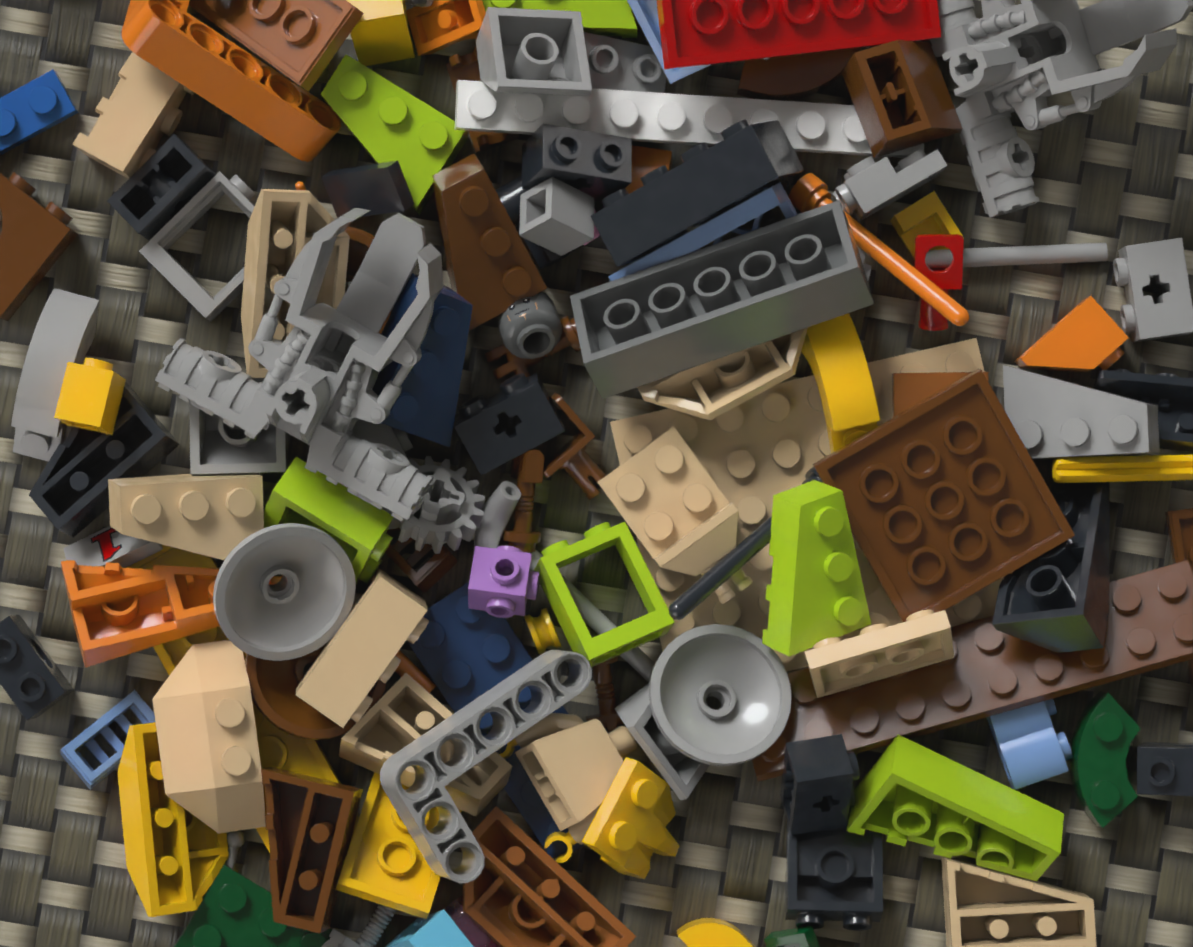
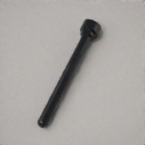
[669,466,823,620]

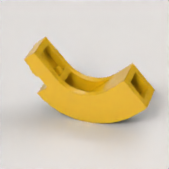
[801,313,880,453]

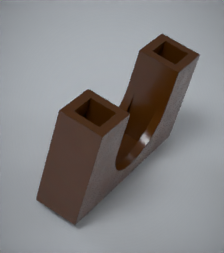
[0,172,78,321]

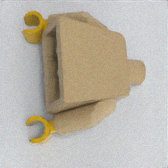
[499,713,637,863]

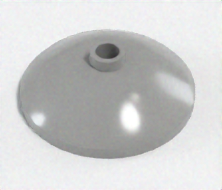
[213,523,356,661]
[649,624,791,766]

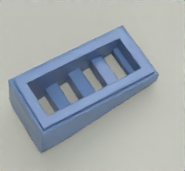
[60,690,155,790]

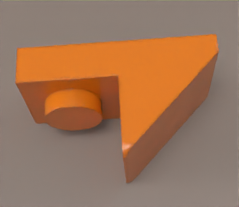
[406,0,486,56]

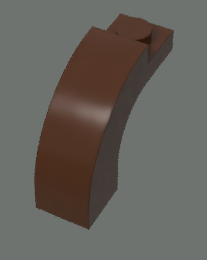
[736,47,862,101]

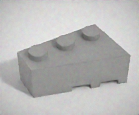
[1003,365,1160,460]

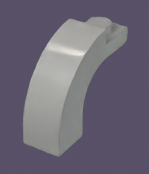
[11,288,100,462]

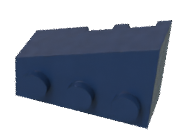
[372,273,473,447]

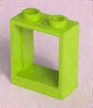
[264,457,394,585]
[534,522,675,667]

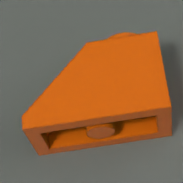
[1014,296,1129,372]

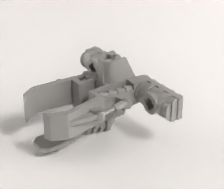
[930,0,1193,218]
[155,208,443,521]

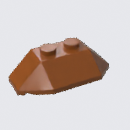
[463,806,636,947]

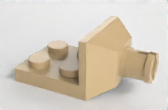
[597,427,753,604]

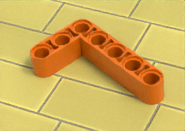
[121,0,341,162]

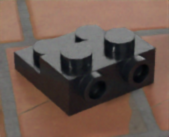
[785,819,883,931]

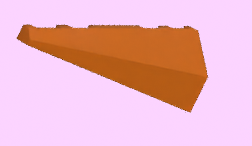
[61,560,282,668]

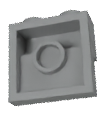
[832,149,947,222]

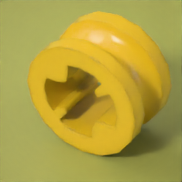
[525,608,562,655]

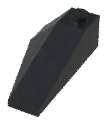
[992,482,1110,653]

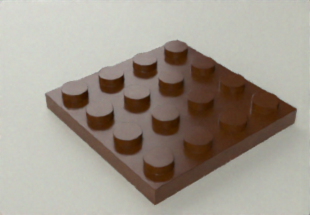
[812,369,1075,622]

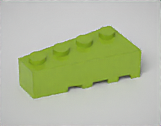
[847,734,1064,881]

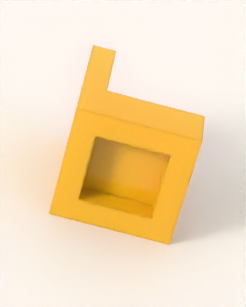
[890,191,964,260]

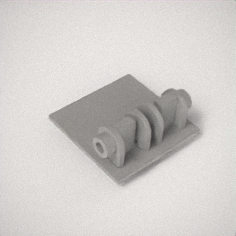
[584,32,667,143]

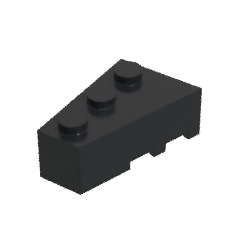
[29,370,180,538]

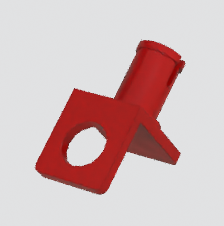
[913,234,964,331]

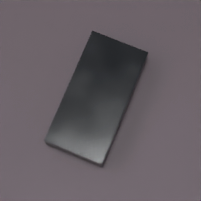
[322,161,414,218]

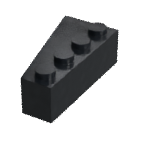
[591,119,804,267]

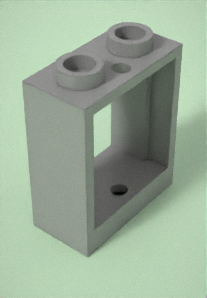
[139,171,255,322]

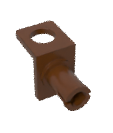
[543,392,607,500]

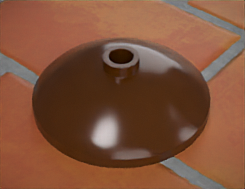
[245,642,386,740]

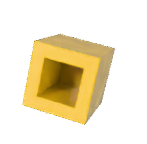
[54,358,126,435]

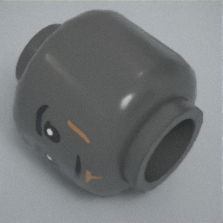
[496,292,563,359]

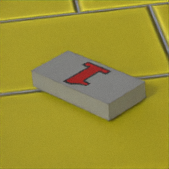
[63,526,163,568]

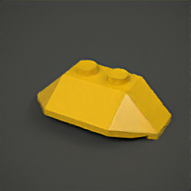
[117,722,229,917]

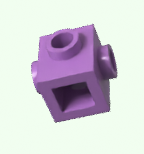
[468,546,540,618]

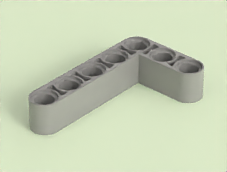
[380,650,592,883]

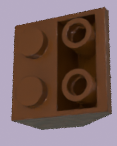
[842,40,963,158]

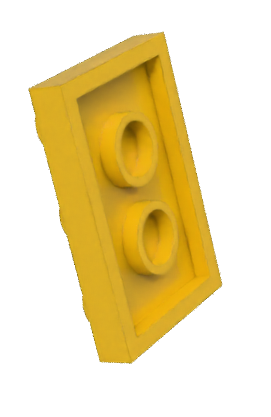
[335,772,462,919]

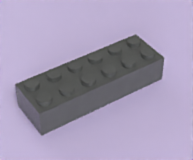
[570,200,874,399]

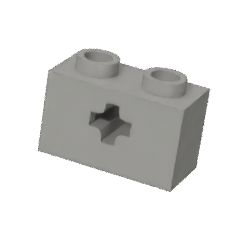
[1113,238,1193,343]

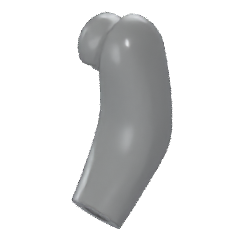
[473,481,521,555]

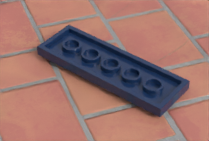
[406,582,585,860]

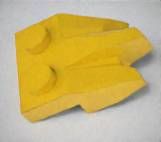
[582,757,680,879]

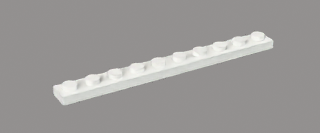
[454,80,924,158]

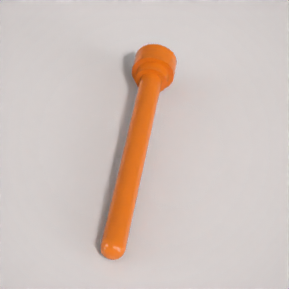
[789,173,969,326]

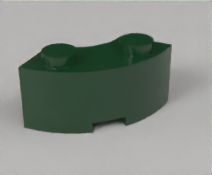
[1070,691,1141,828]

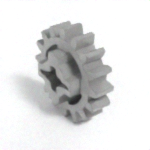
[381,456,485,554]

